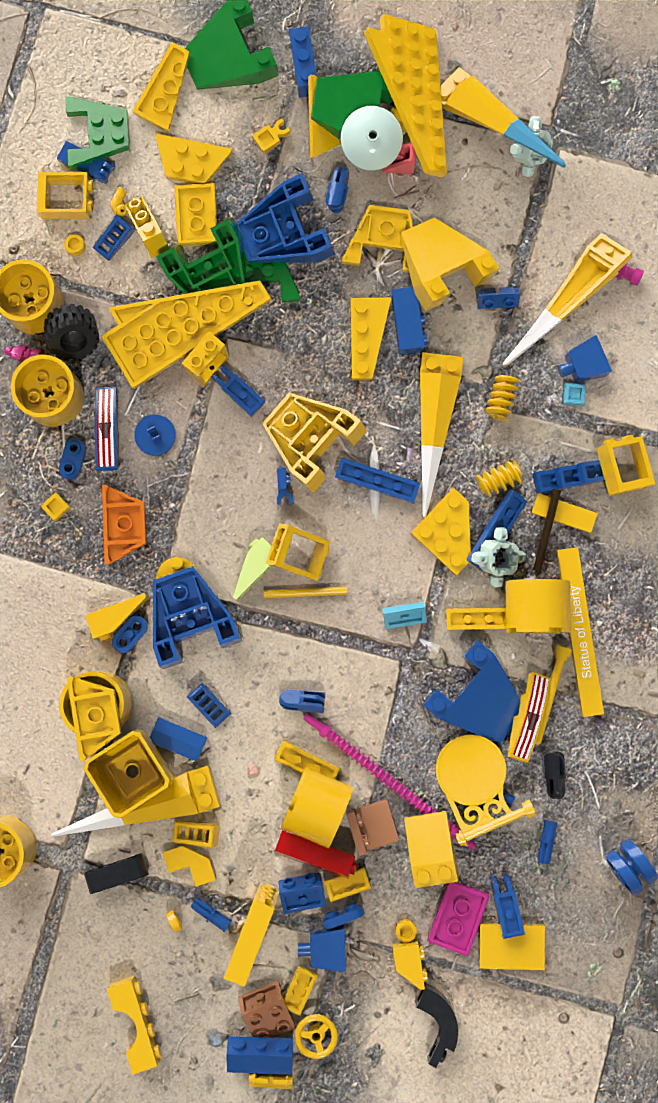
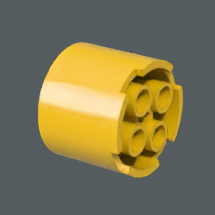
[0,260,65,335]
[10,355,85,427]
[505,579,571,634]
[59,672,133,733]
[280,767,353,848]
[0,816,37,887]

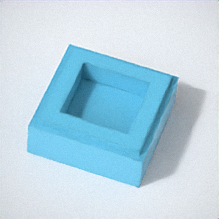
[563,383,586,406]

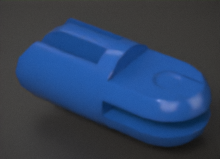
[325,166,349,213]
[279,689,326,713]

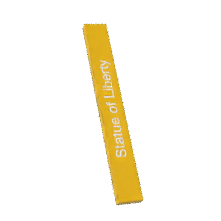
[556,547,604,717]

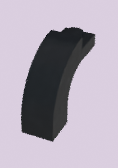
[415,983,458,1068]

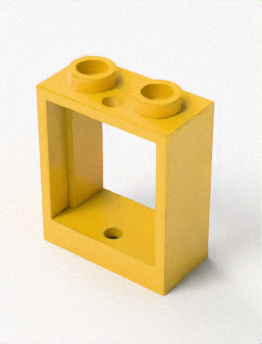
[37,172,94,219]
[182,332,229,388]
[596,435,655,496]
[266,524,331,581]

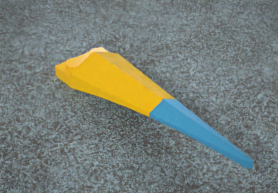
[440,67,566,168]

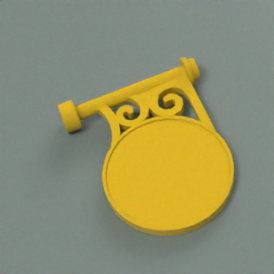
[436,735,537,847]

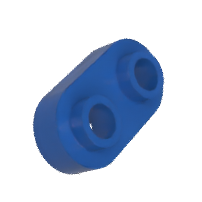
[59,439,87,480]
[112,616,148,653]
[322,902,365,929]

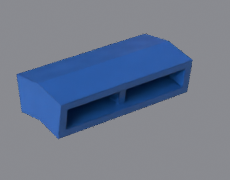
[150,717,208,762]

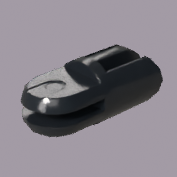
[544,752,566,800]

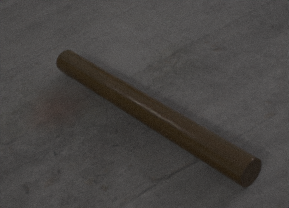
[533,489,561,572]

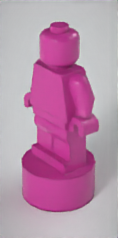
[616,263,644,286]
[4,345,45,362]

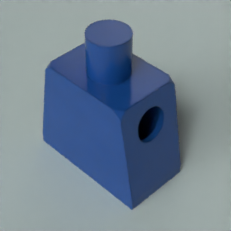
[558,335,612,383]
[298,925,346,972]

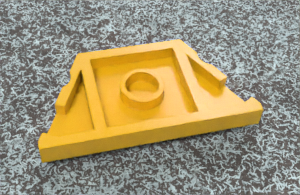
[308,75,341,158]
[155,133,232,184]
[67,677,122,761]

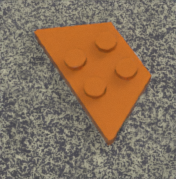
[102,485,147,565]

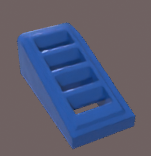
[92,215,136,261]
[187,683,231,728]

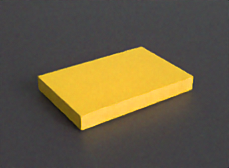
[174,183,217,247]
[479,923,545,970]

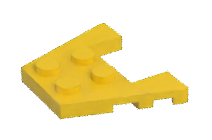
[342,205,413,273]

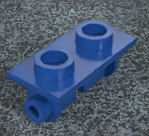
[477,286,520,309]

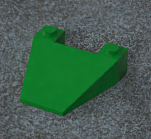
[185,0,278,90]
[311,71,393,140]
[156,217,247,294]

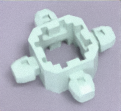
[510,116,553,177]
[471,528,526,587]

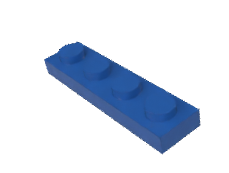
[335,457,420,504]
[467,489,527,571]

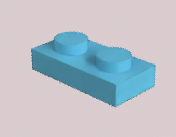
[382,602,427,629]

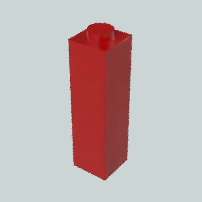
[275,830,358,879]

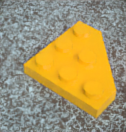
[410,488,471,576]

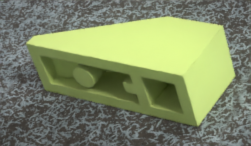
[233,537,272,601]

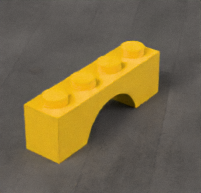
[107,976,162,1075]

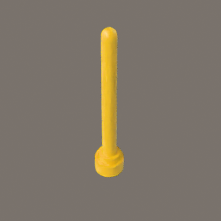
[535,645,572,745]

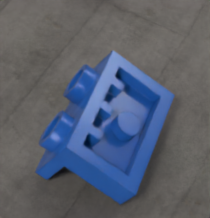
[278,872,326,914]

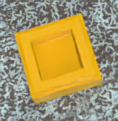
[41,492,71,522]

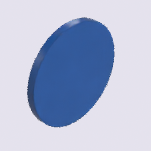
[134,415,176,456]

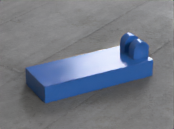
[57,141,115,184]

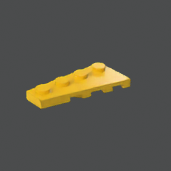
[133,42,190,133]
[351,297,392,380]

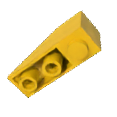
[124,196,169,258]

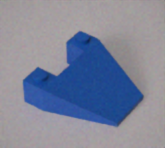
[236,173,335,263]
[153,566,243,669]
[422,640,520,743]

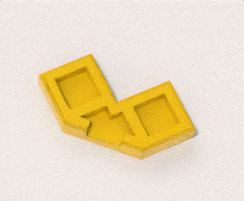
[162,845,217,887]

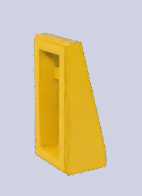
[173,820,220,848]

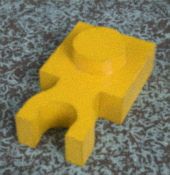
[252,118,291,154]

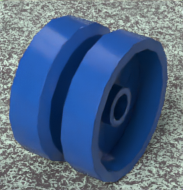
[604,838,658,896]

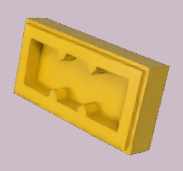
[324,867,371,902]
[284,964,318,1015]

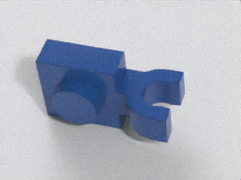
[277,468,294,505]

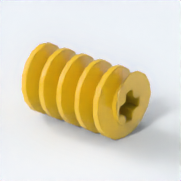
[485,375,521,422]
[475,459,522,498]

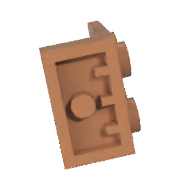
[346,799,399,856]
[238,981,296,1038]

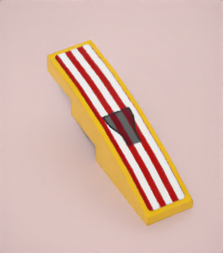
[508,672,551,763]

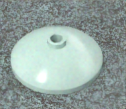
[341,106,403,171]

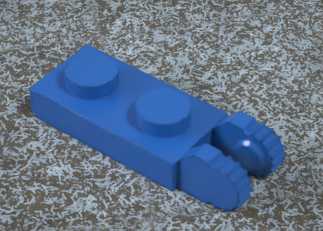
[211,365,266,418]
[490,874,525,939]

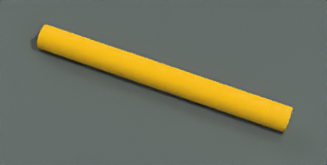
[264,586,347,599]

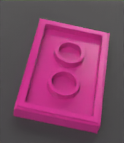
[427,882,490,957]

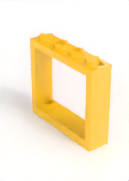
[223,883,279,987]

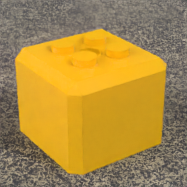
[83,730,174,818]

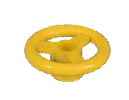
[295,1014,338,1059]

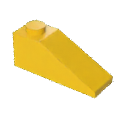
[85,593,149,642]

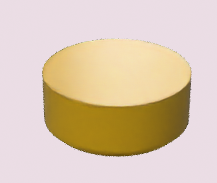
[64,234,86,256]
[166,910,183,933]
[395,919,417,942]

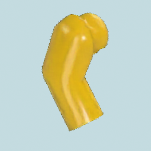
[110,187,127,217]

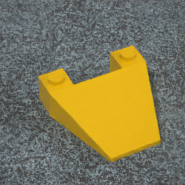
[400,217,500,312]
[262,393,367,493]

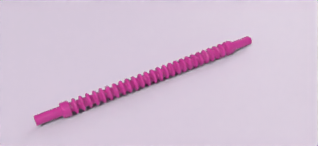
[303,713,476,850]

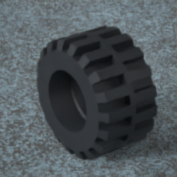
[44,304,100,361]

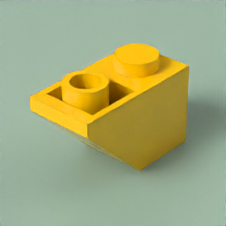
[392,940,428,990]

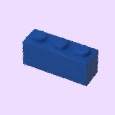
[289,26,317,98]
[391,287,428,355]
[226,1036,294,1074]

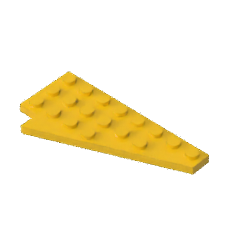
[364,14,447,178]
[102,281,272,389]

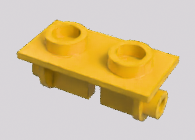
[249,1066,294,1089]

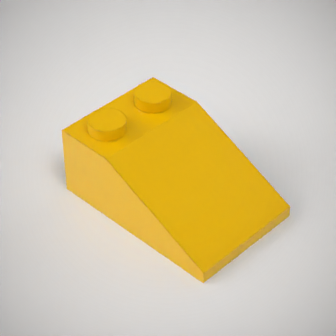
[404,811,459,888]

